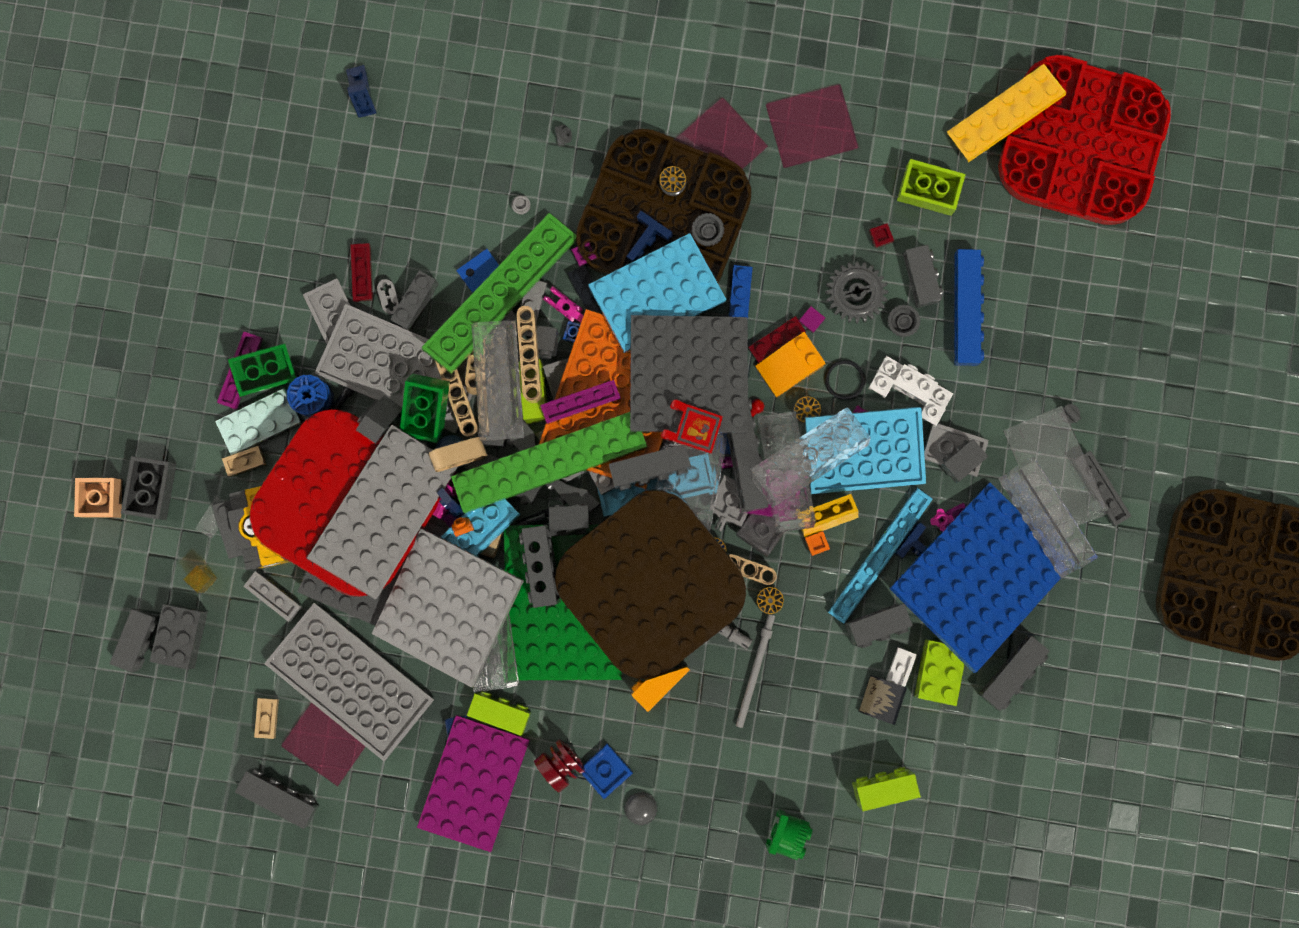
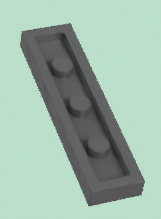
[1073,450,1131,526]

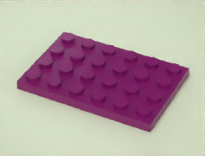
[417,715,530,852]

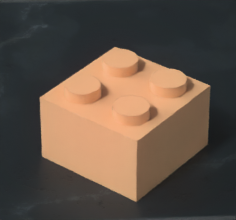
[74,478,122,518]

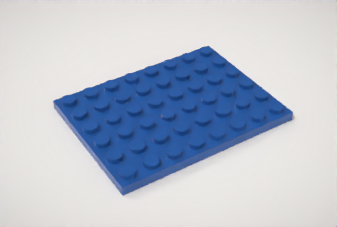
[889,483,1073,673]

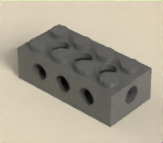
[519,525,561,608]

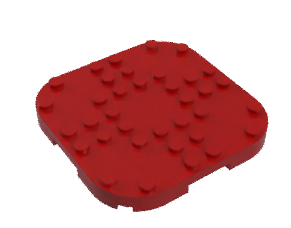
[998,55,1171,225]
[249,410,440,597]

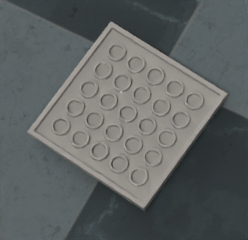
[372,528,524,687]

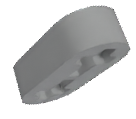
[377,279,400,316]

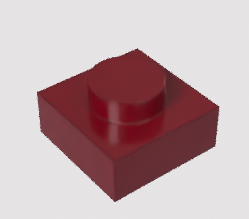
[869,223,894,249]

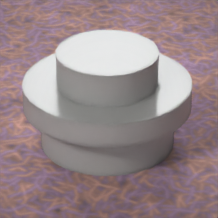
[512,195,531,215]

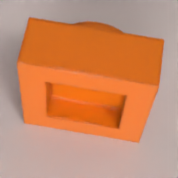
[805,531,830,556]

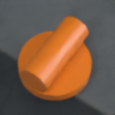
[452,517,474,537]

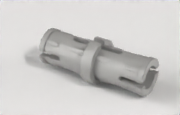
[718,625,753,650]

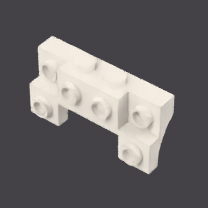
[868,356,953,426]

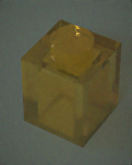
[183,565,218,593]

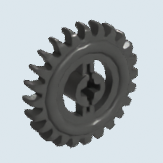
[825,261,888,324]

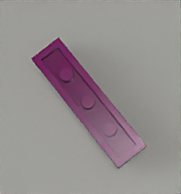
[217,332,263,410]
[540,380,620,424]

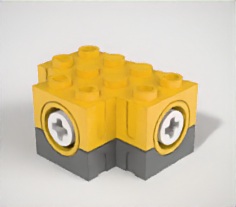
[228,486,289,570]

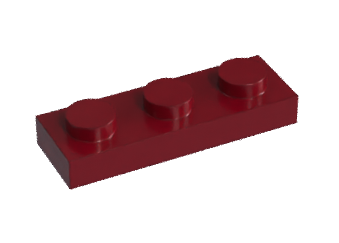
[350,243,373,302]
[748,316,806,364]

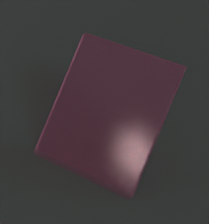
[766,84,859,168]
[675,98,768,169]
[281,703,365,787]

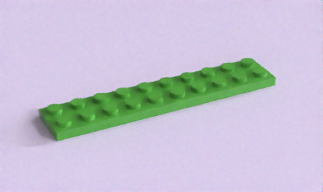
[422,213,577,374]
[451,412,648,514]

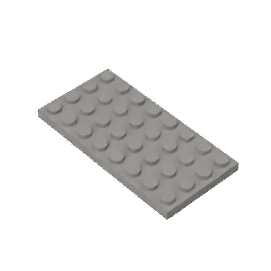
[315,304,486,434]
[306,425,457,600]
[264,603,435,762]

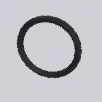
[825,360,865,400]

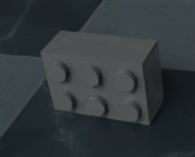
[121,456,177,520]
[844,603,913,648]
[150,604,208,670]

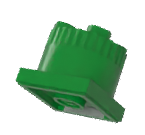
[765,809,813,860]

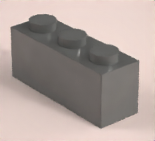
[903,245,944,308]
[390,270,439,331]
[356,396,402,443]
[109,609,159,672]

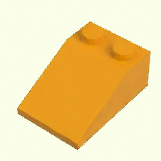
[755,332,826,398]
[631,665,690,712]

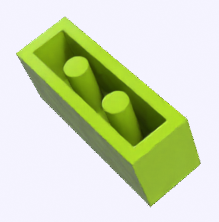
[467,690,531,736]

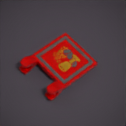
[661,400,723,454]

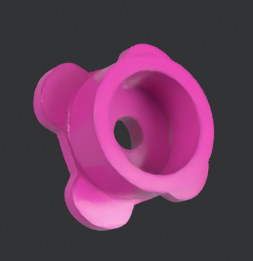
[930,509,954,531]

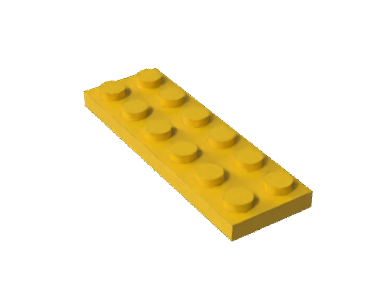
[947,64,1066,163]

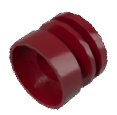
[534,739,585,793]

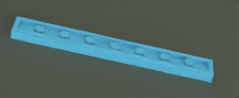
[828,488,933,624]

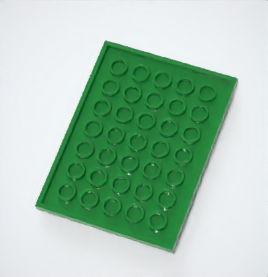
[504,524,622,681]

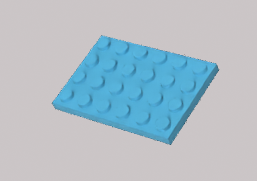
[588,233,727,353]
[805,407,926,494]

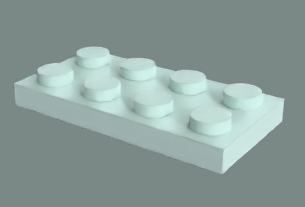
[215,388,302,455]

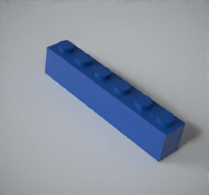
[954,249,984,366]

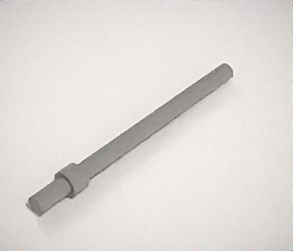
[735,614,775,728]

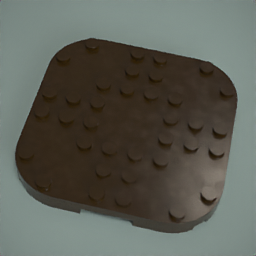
[576,129,751,284]
[555,489,746,679]
[1156,489,1299,661]

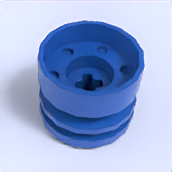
[287,375,334,417]

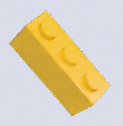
[797,494,859,538]

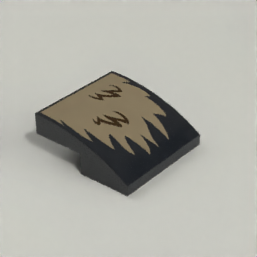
[858,675,907,725]

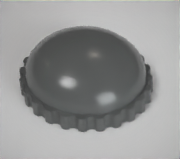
[691,213,724,246]
[887,304,921,337]
[624,792,658,826]

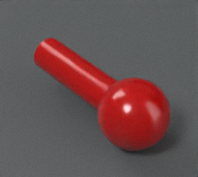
[750,399,765,417]

